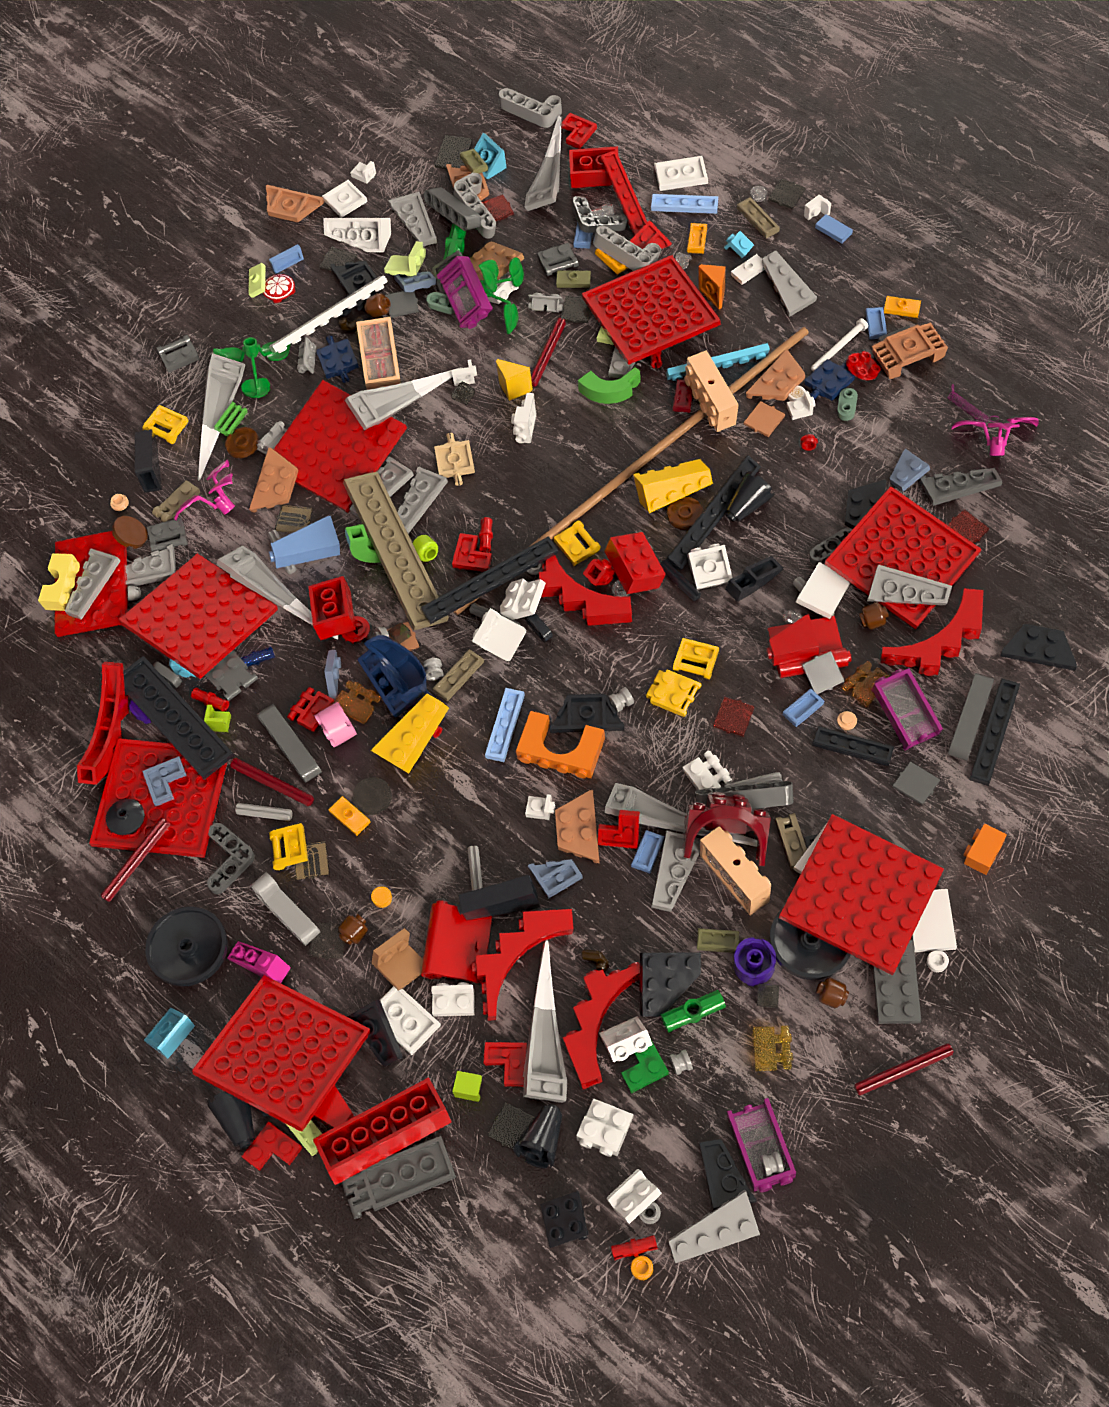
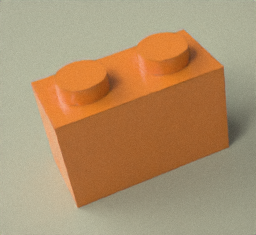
[963,823,1007,875]

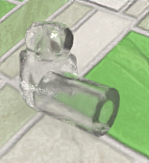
[783,610,802,623]

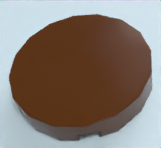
[225,427,260,458]
[667,497,703,530]
[112,516,148,549]

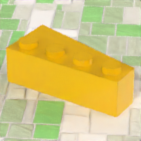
[633,459,713,513]
[371,694,449,774]

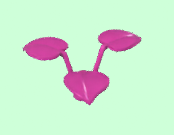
[952,417,1039,456]
[174,460,235,521]

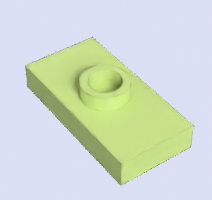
[249,263,265,298]
[285,1120,322,1157]

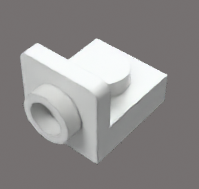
[351,161,376,184]
[804,195,831,220]
[452,360,477,386]
[787,391,815,420]
[525,794,555,820]

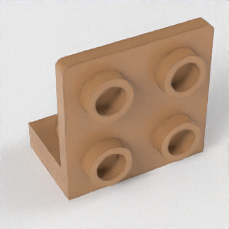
[372,928,423,991]

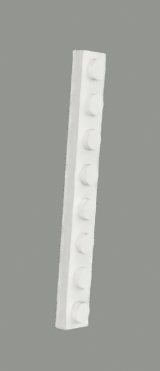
[269,276,388,353]

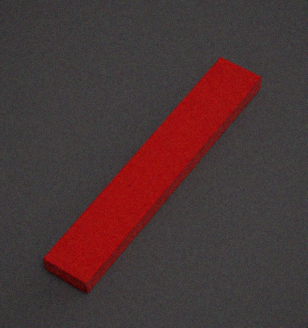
[600,150,647,236]

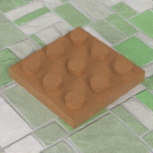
[470,241,524,280]

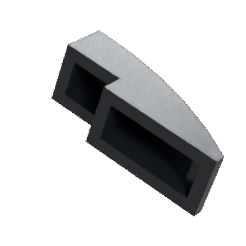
[725,556,783,602]

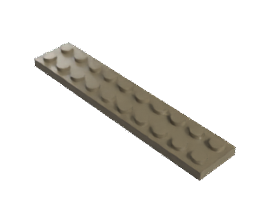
[343,472,449,631]

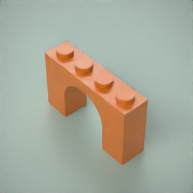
[516,711,605,778]

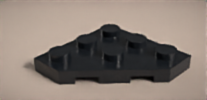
[640,952,701,1017]

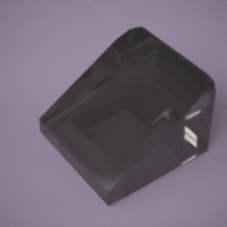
[388,622,412,644]

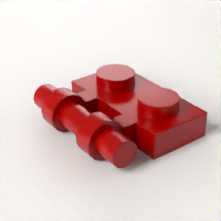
[287,687,335,732]

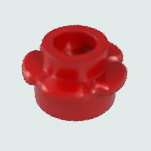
[800,434,818,451]

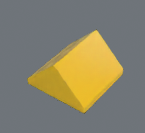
[496,359,533,401]

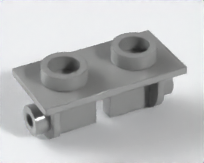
[528,293,564,313]
[297,337,317,374]
[257,421,287,455]

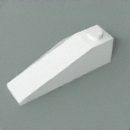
[323,218,391,252]

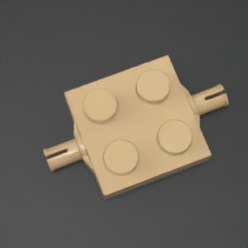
[434,433,475,486]

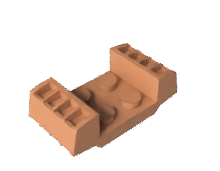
[872,323,948,379]

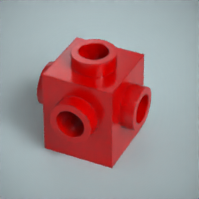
[583,559,615,586]

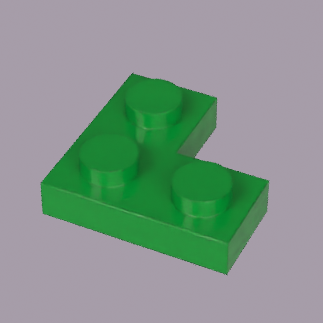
[621,1036,669,1094]

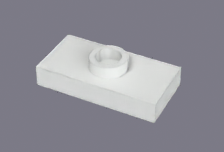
[731,254,765,285]

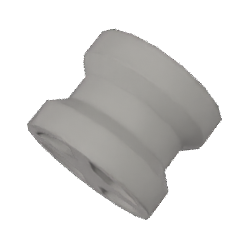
[423,658,443,681]
[669,1049,693,1075]
[761,1151,784,1177]

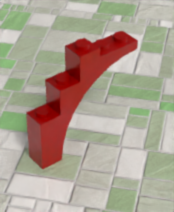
[536,555,632,626]
[880,588,983,676]
[77,662,129,785]
[472,909,573,1021]
[563,962,640,1089]

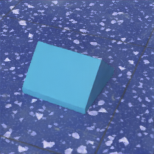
[474,133,506,179]
[144,1008,195,1059]

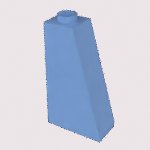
[269,516,340,569]

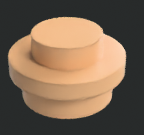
[110,494,129,511]
[837,711,857,730]

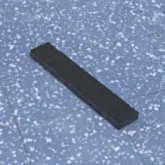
[969,678,1020,786]

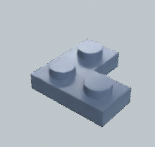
[143,757,187,806]

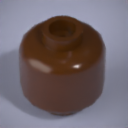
[365,293,391,318]
[859,602,889,630]
[338,914,368,946]
[816,977,849,1009]

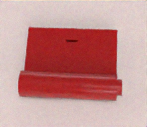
[768,616,851,678]
[421,901,492,984]

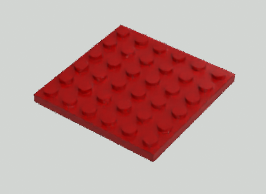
[582,255,721,365]
[263,380,407,513]
[824,486,982,629]
[119,553,278,679]
[89,739,228,858]
[779,814,944,975]
[192,975,370,1132]

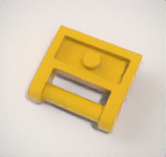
[143,405,189,444]
[554,521,601,566]
[673,638,719,679]
[269,823,308,870]

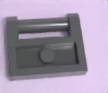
[537,243,579,276]
[156,334,200,373]
[147,517,188,552]

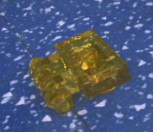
[753,1026,794,1071]

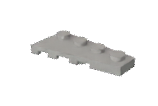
[651,831,700,912]
[668,1190,760,1263]

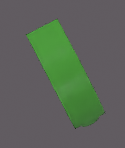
[578,367,640,404]
[345,524,381,563]

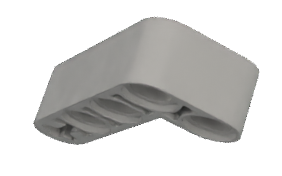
[499,88,562,128]
[453,173,496,238]
[593,226,661,271]
[250,872,320,946]

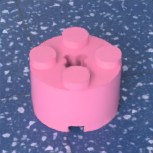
[315,702,357,747]

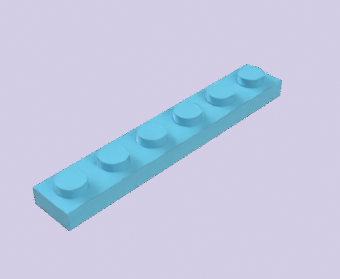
[666,343,770,381]

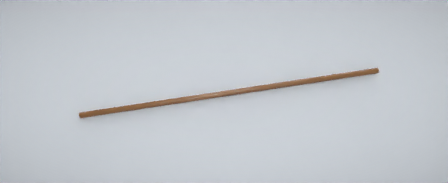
[454,327,809,615]

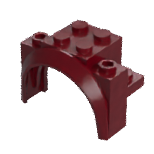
[682,792,771,866]

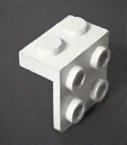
[472,608,526,661]

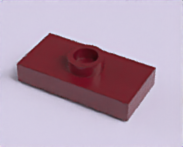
[673,379,693,413]

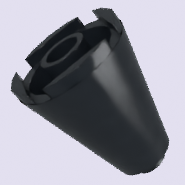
[725,471,775,522]
[207,1091,255,1149]
[513,1104,562,1168]

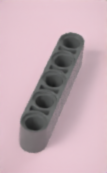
[424,187,481,231]
[948,673,994,761]
[256,704,322,783]
[695,781,794,809]

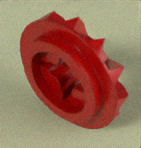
[341,616,370,643]

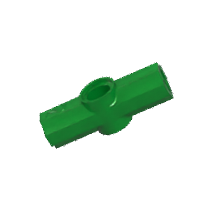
[443,224,466,260]
[661,990,726,1032]

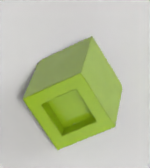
[204,705,231,732]
[453,1071,482,1102]

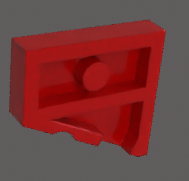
[630,220,672,249]

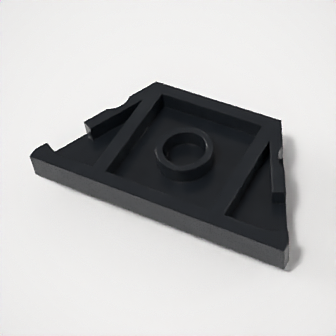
[330,261,378,311]
[844,480,886,529]
[1000,624,1077,671]
[550,693,624,733]

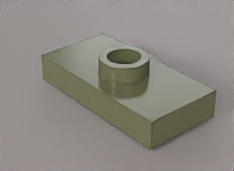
[460,149,488,174]
[556,271,591,288]
[697,928,739,953]

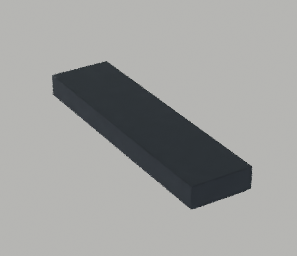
[812,726,894,766]

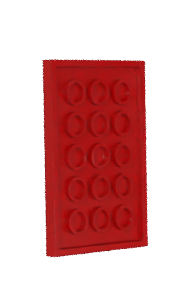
[55,531,128,637]

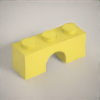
[38,554,80,611]

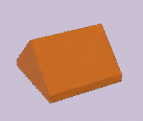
[699,264,725,310]

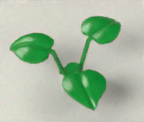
[478,257,524,334]
[213,337,291,398]

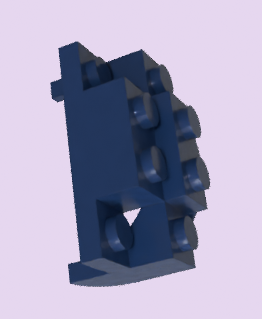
[357,635,431,717]

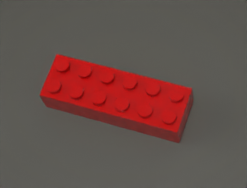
[313,1077,451,1185]

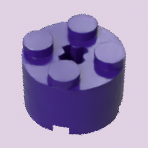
[733,938,776,986]

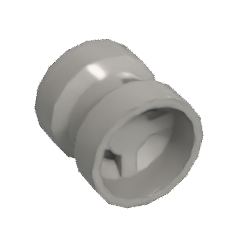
[608,687,634,713]

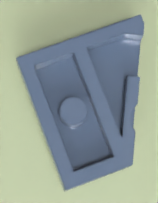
[394,272,436,292]
[890,449,930,492]
[324,650,341,701]
[528,859,583,899]

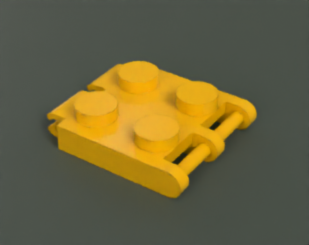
[646,669,702,717]

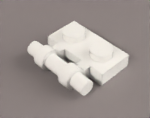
[683,751,733,790]

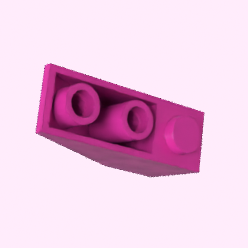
[228,941,291,983]

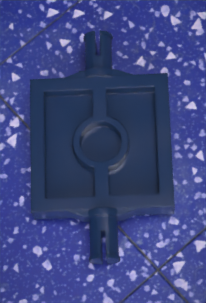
[316,336,359,383]
[805,359,855,401]

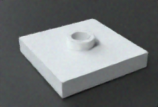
[322,180,367,218]

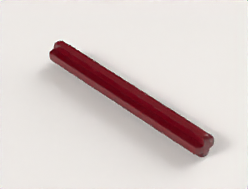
[531,318,566,387]
[230,758,314,806]
[101,818,170,901]
[854,1043,954,1095]

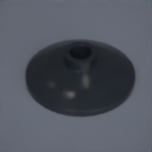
[106,799,145,835]

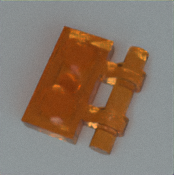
[841,661,890,707]
[333,680,381,724]

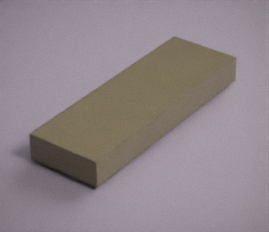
[737,197,780,239]
[433,649,484,702]

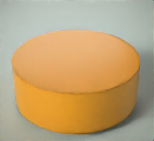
[371,887,392,908]
[631,1256,653,1280]

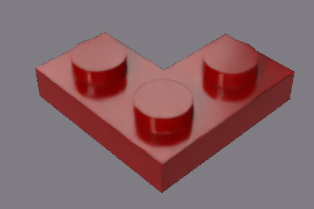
[561,113,597,149]
[452,533,492,572]
[598,810,640,849]
[484,1042,528,1087]
[242,1122,303,1171]

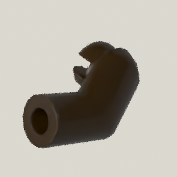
[338,316,364,331]
[582,949,609,973]

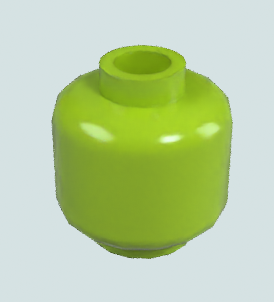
[413,535,438,562]

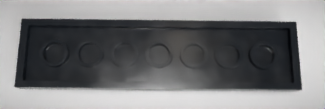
[123,656,234,780]

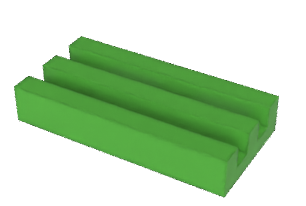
[214,402,248,436]

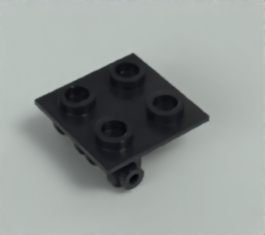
[540,1191,589,1248]

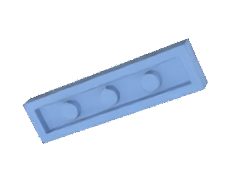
[651,194,718,214]
[485,688,525,762]

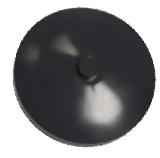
[145,907,228,986]
[769,907,851,980]

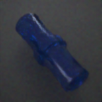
[240,646,275,667]

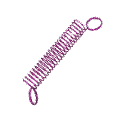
[948,384,999,422]

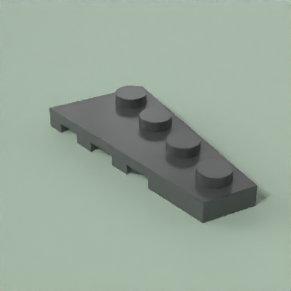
[919,468,1002,506]

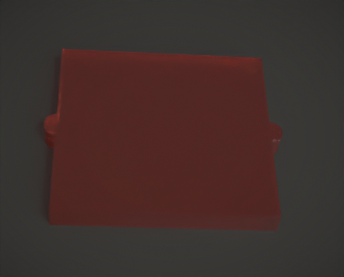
[482,194,514,221]
[948,510,989,544]
[713,697,755,737]

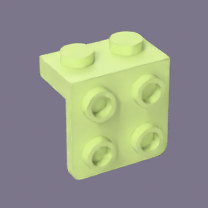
[384,241,426,276]

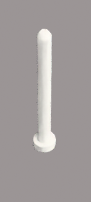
[811,318,868,372]

